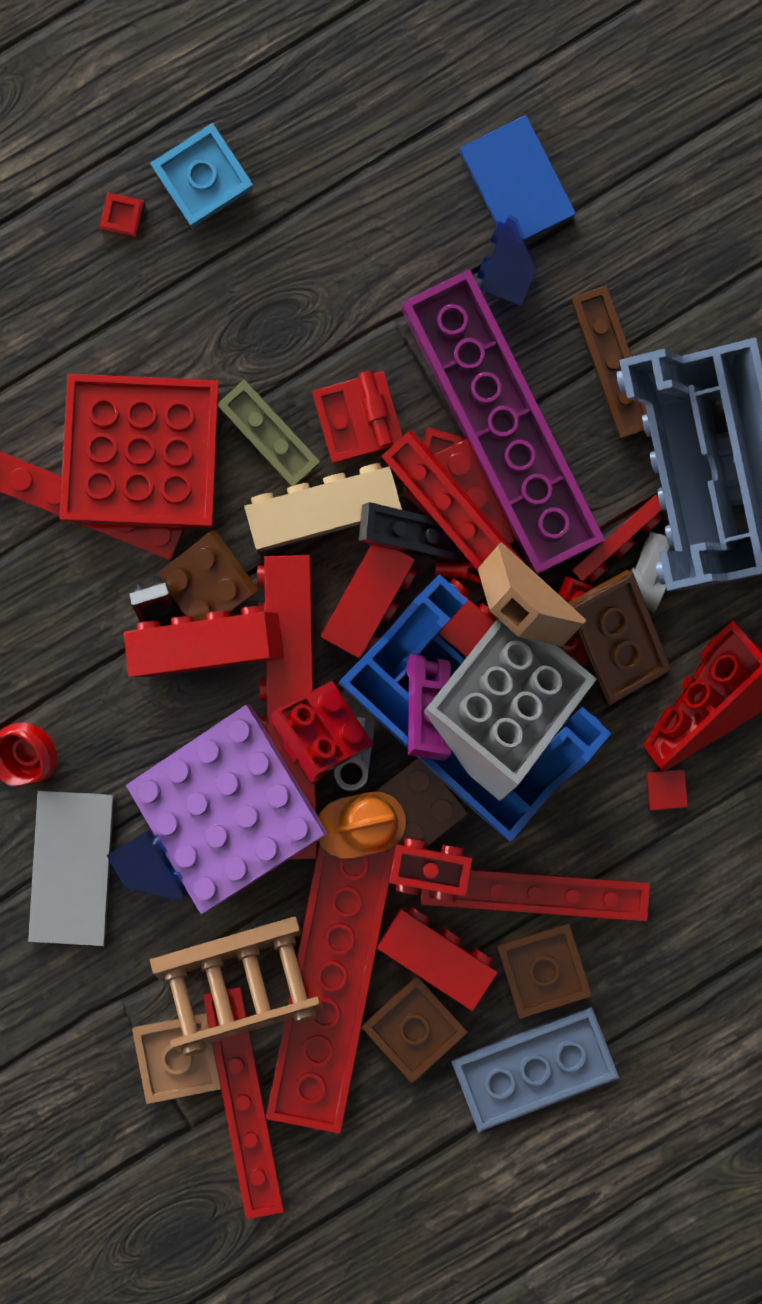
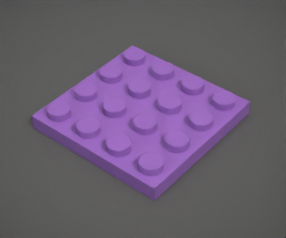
[126,705,328,914]

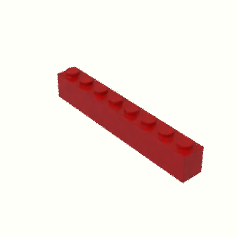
[257,555,317,859]

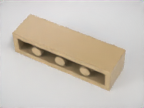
[244,463,402,553]

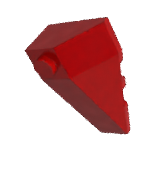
[643,620,762,772]

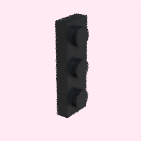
[359,502,464,563]

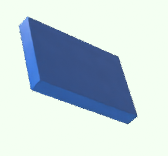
[459,115,576,249]

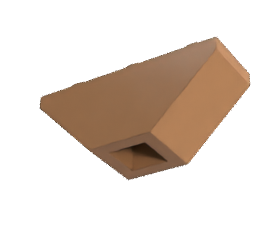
[478,542,586,646]

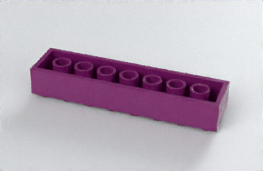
[401,269,605,575]

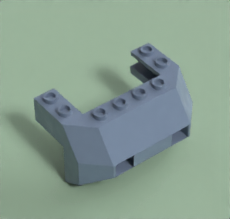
[617,337,762,591]

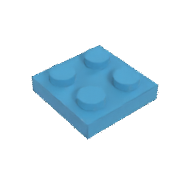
[150,123,254,228]

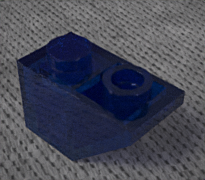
[477,215,538,306]
[106,830,188,901]

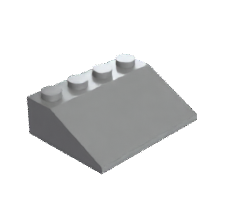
[424,618,596,801]

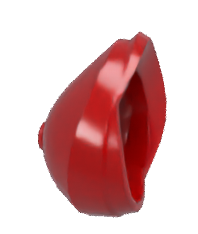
[0,723,57,786]

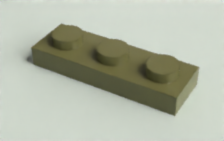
[217,379,321,486]

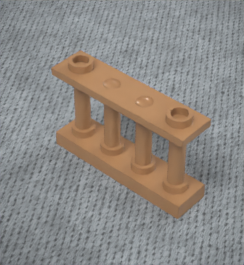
[150,916,324,1056]

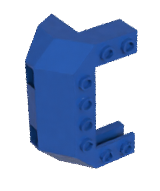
[339,574,611,842]

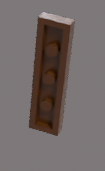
[570,285,647,440]

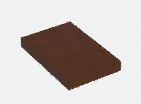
[568,570,671,705]

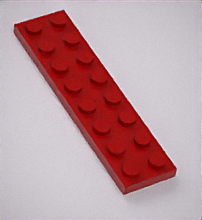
[266,844,395,1134]

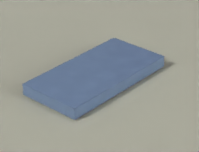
[451,1006,619,1133]

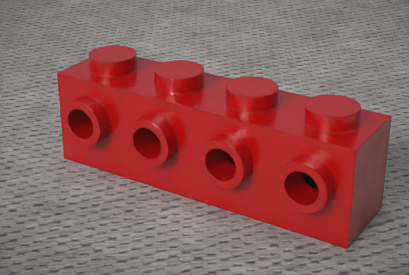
[124,606,283,678]

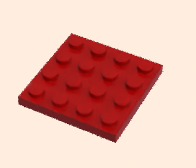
[59,374,218,529]

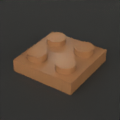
[132,1013,221,1104]

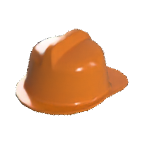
[319,792,406,858]

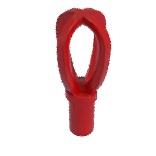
[435,562,482,584]

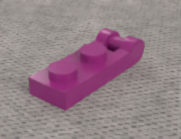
[406,654,451,761]

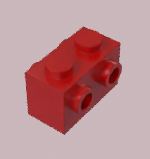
[389,838,472,902]

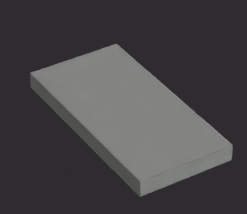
[28,791,114,946]

